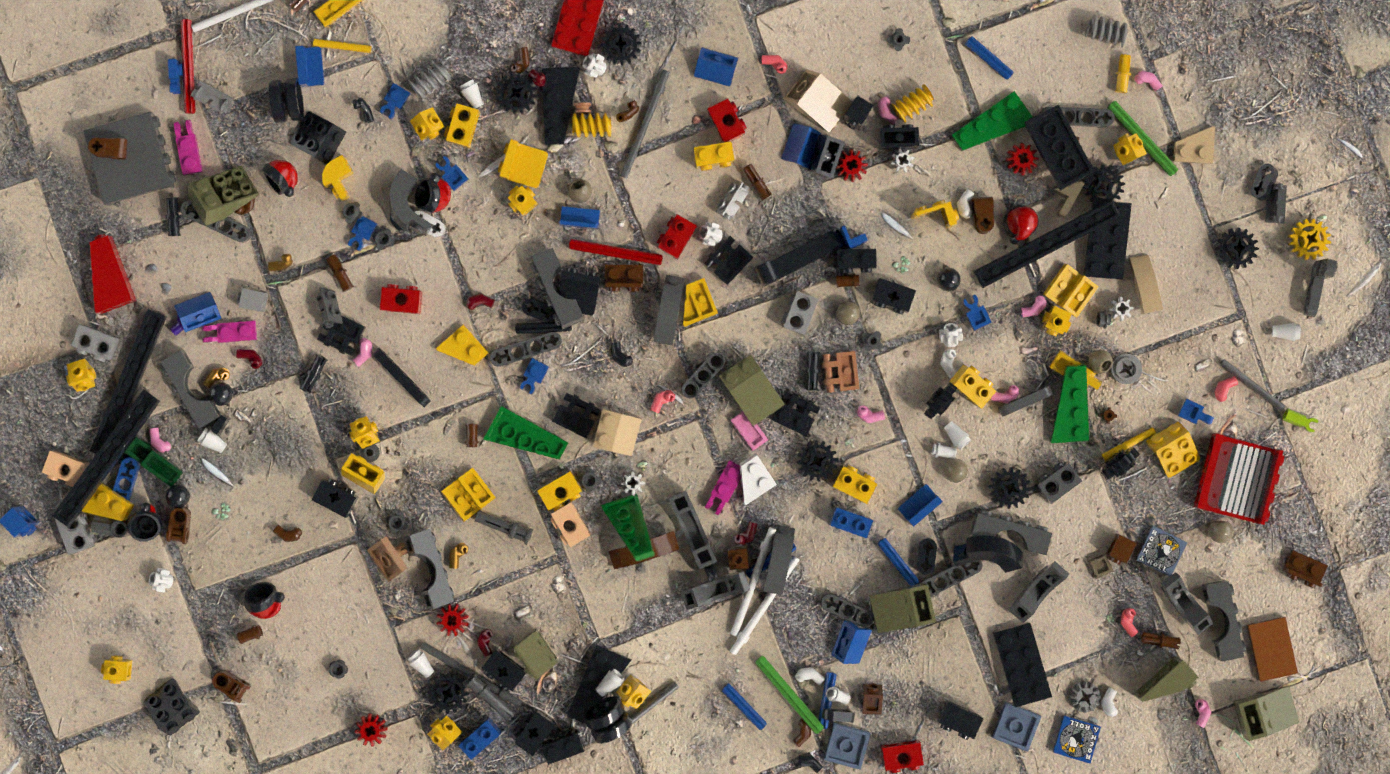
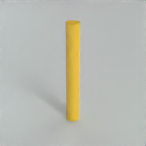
[313,39,372,53]
[1102,427,1156,461]

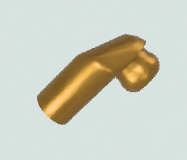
[268,254,293,272]
[202,368,230,388]
[449,543,469,569]

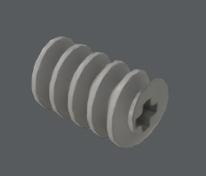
[1085,14,1128,47]
[407,60,451,99]

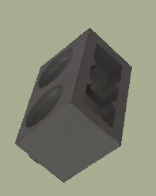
[1035,462,1082,504]

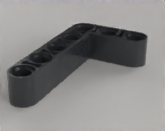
[754,228,846,288]

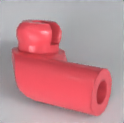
[762,55,787,74]
[1215,376,1238,402]
[650,390,675,413]
[1120,608,1139,637]

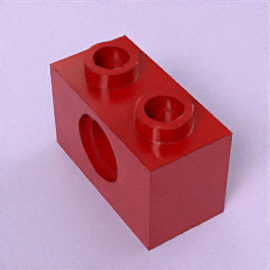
[707,98,747,143]
[380,284,422,314]
[881,740,924,773]

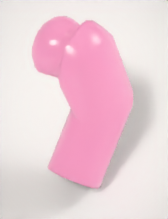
[1134,71,1163,92]
[1021,296,1047,318]
[353,338,372,367]
[857,405,885,423]
[149,428,171,453]

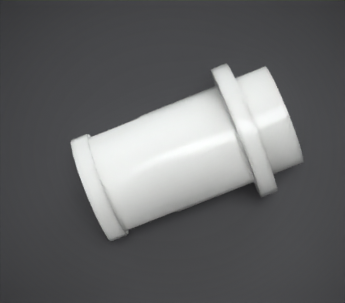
[932,442,957,459]
[826,687,850,705]

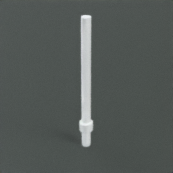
[191,0,273,32]
[730,527,776,636]
[730,556,799,655]

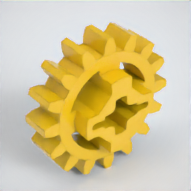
[1288,219,1331,260]

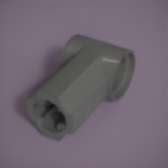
[91,516,130,538]

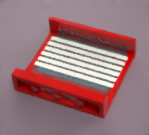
[1193,433,1285,525]

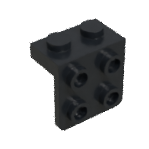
[291,111,346,164]
[559,268,601,316]
[144,679,200,736]

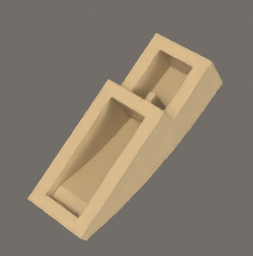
[1129,255,1163,314]

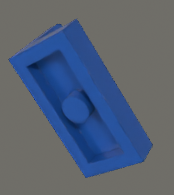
[295,46,325,87]
[694,48,738,86]
[781,124,822,169]
[559,206,600,230]
[839,225,868,249]
[174,292,222,332]
[898,484,943,527]
[831,621,872,664]

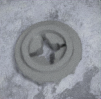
[1111,354,1142,384]
[1070,682,1101,713]

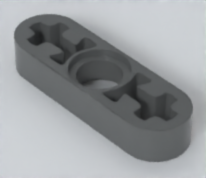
[998,386,1053,417]

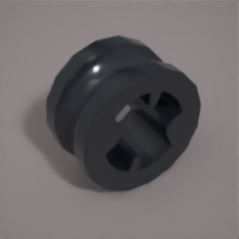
[704,564,719,583]

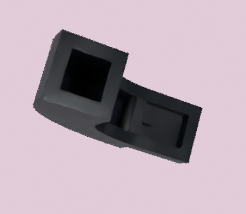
[953,535,1023,573]

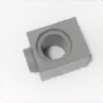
[237,288,268,312]

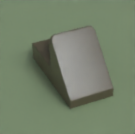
[1053,182,1085,218]

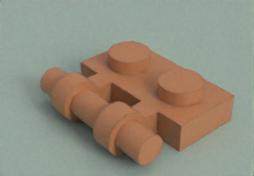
[822,351,860,393]

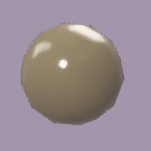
[568,179,592,203]
[836,301,860,325]
[1088,350,1113,374]
[943,458,968,483]
[1208,521,1233,543]

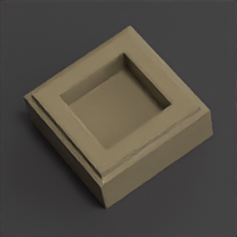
[1088,554,1114,579]

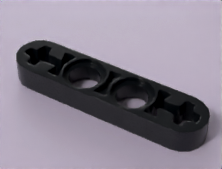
[372,347,431,407]

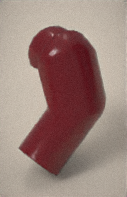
[528,69,546,87]
[466,293,495,310]
[236,349,262,369]
[734,522,758,546]
[477,629,493,658]

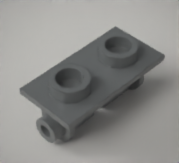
[1265,184,1287,224]
[317,287,343,328]

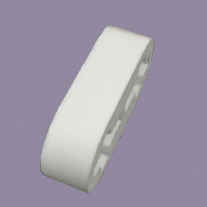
[415,211,445,237]

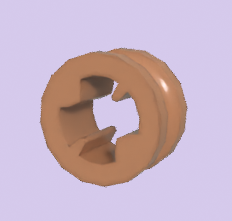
[574,103,591,114]

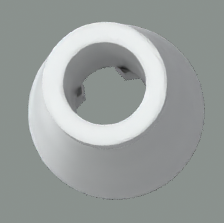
[460,79,484,109]
[1272,322,1301,341]
[944,421,971,450]
[197,428,227,453]
[407,649,434,678]
[596,669,624,697]

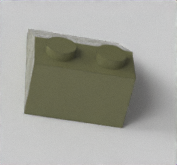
[719,354,785,426]
[1133,656,1199,702]

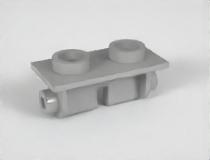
[191,81,233,114]
[716,180,749,220]

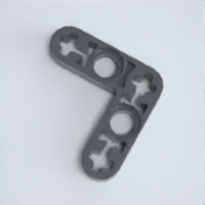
[1304,258,1337,317]

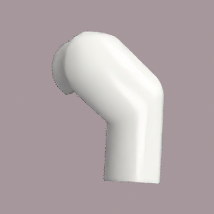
[957,189,974,219]
[940,349,956,378]
[795,667,825,685]
[1101,687,1118,717]

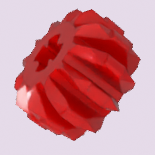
[1006,143,1039,176]
[836,149,868,182]
[436,604,469,636]
[355,713,388,747]

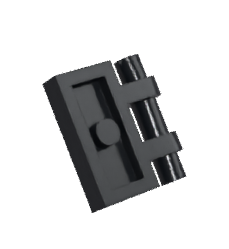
[704,236,754,285]
[317,315,366,356]
[772,391,820,437]
[552,393,601,439]

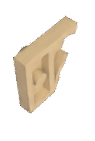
[1173,126,1215,164]

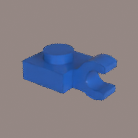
[1178,399,1214,425]

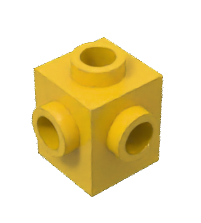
[410,107,444,141]
[1113,133,1147,166]
[508,185,538,216]
[1042,306,1072,337]
[66,359,96,392]
[349,416,380,449]
[101,655,132,684]
[616,675,651,709]
[427,716,462,751]

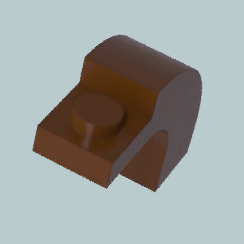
[608,531,679,570]

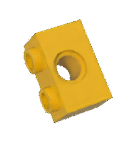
[537,471,583,512]

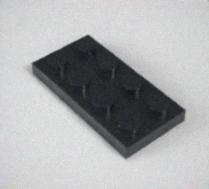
[1024,104,1095,191]
[1084,200,1132,280]
[993,623,1052,708]

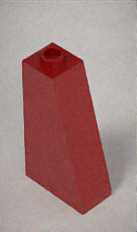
[90,234,137,314]

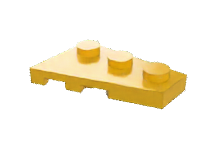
[82,483,135,521]

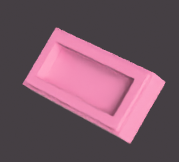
[731,411,768,451]

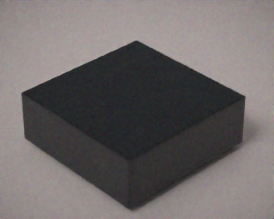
[211,415,231,435]

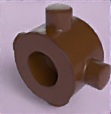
[1100,407,1117,424]

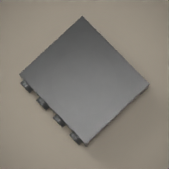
[83,112,176,206]

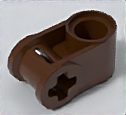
[88,138,127,160]
[972,196,994,234]
[166,507,191,545]
[212,670,251,703]

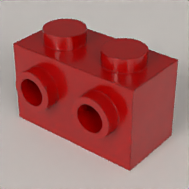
[656,214,697,260]

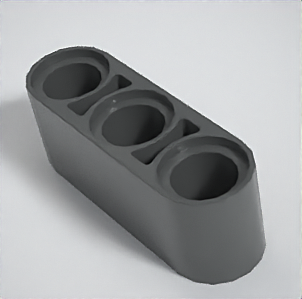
[682,353,725,399]

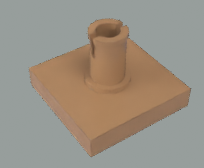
[367,536,408,582]

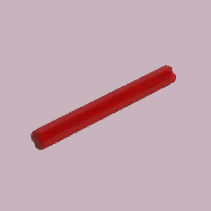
[180,19,196,114]
[569,239,663,265]

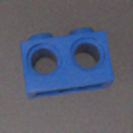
[0,506,40,538]
[829,507,873,538]
[458,717,502,760]

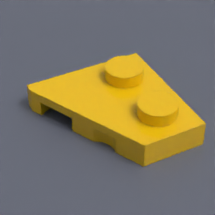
[683,278,718,327]
[436,324,489,366]

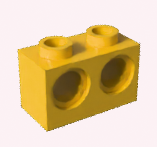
[444,103,480,149]

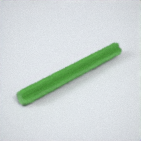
[1108,101,1178,176]
[755,656,824,734]

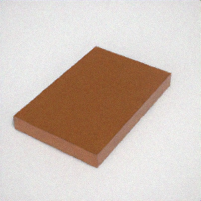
[1247,617,1298,682]

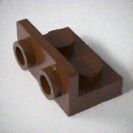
[604,265,643,292]
[1282,550,1328,589]

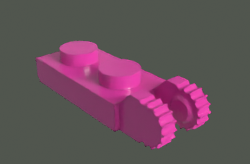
[174,119,203,176]
[202,321,257,343]
[704,460,742,515]

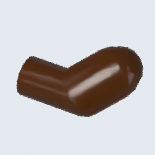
[511,47,530,74]
[616,100,639,122]
[235,197,256,215]
[273,525,302,542]
[793,719,811,747]

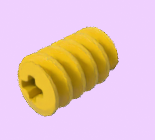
[891,84,934,123]
[572,113,611,138]

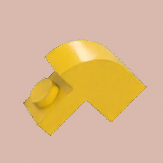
[322,155,354,201]

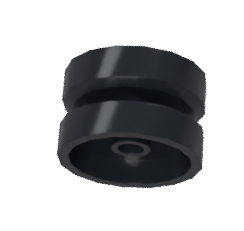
[269,78,304,123]
[583,696,633,744]

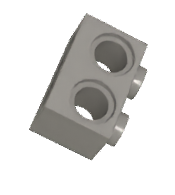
[781,291,819,336]
[71,324,120,362]
[55,511,95,555]

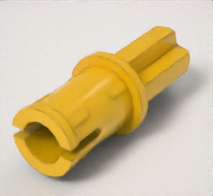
[1115,54,1131,93]

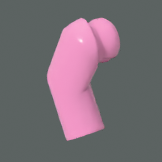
[878,97,898,125]
[991,385,1019,404]
[1195,699,1211,728]

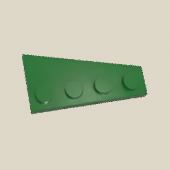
[951,91,1033,151]
[1050,364,1089,444]
[483,406,569,460]
[601,494,655,561]

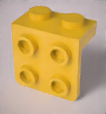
[498,139,548,188]
[911,200,959,229]
[1146,421,1200,478]

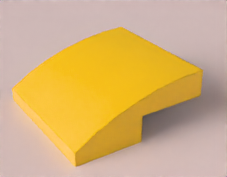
[1043,263,1099,318]
[441,468,496,522]

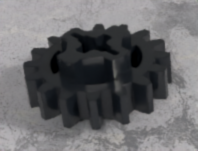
[600,24,642,66]
[496,73,538,115]
[1082,165,1125,202]
[1215,227,1259,270]
[924,382,957,420]
[796,440,838,482]
[1101,447,1139,480]
[988,467,1031,509]
[427,672,470,714]

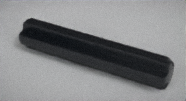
[515,322,572,334]

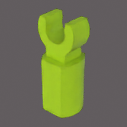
[1282,408,1319,432]

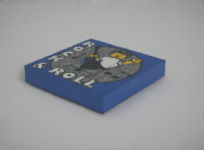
[1053,715,1101,763]

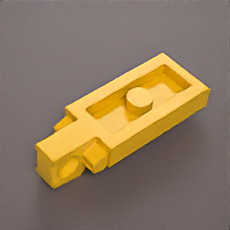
[1049,350,1102,390]

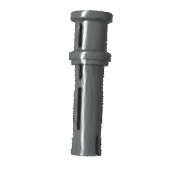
[475,510,533,545]
[464,673,515,721]

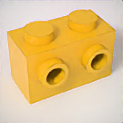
[694,142,735,171]
[949,364,996,409]
[341,453,385,495]
[832,465,877,504]

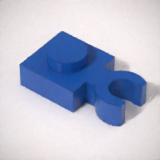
[168,59,183,94]
[380,83,411,119]
[435,156,469,192]
[348,216,378,251]
[963,294,992,331]
[520,358,549,394]

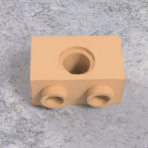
[42,450,90,487]
[550,502,591,547]

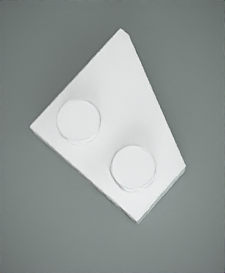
[740,453,777,505]

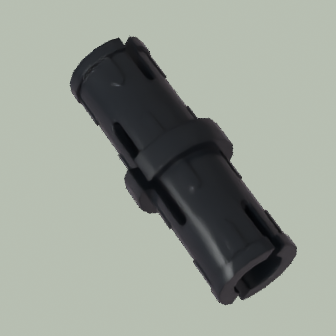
[165,197,181,237]
[805,352,820,390]
[299,354,328,393]

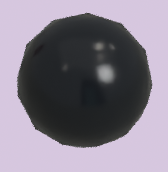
[937,267,961,292]
[209,382,233,406]
[165,484,190,508]

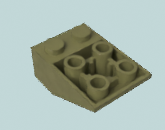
[188,165,259,226]
[869,583,936,633]
[513,629,559,680]
[1233,685,1299,741]

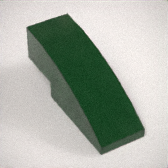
[124,435,184,487]

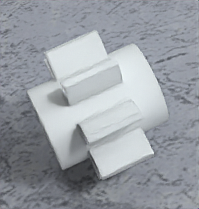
[583,53,606,78]
[891,149,915,173]
[699,222,722,246]
[1108,297,1134,321]
[939,323,963,347]
[621,471,646,496]
[149,568,173,593]

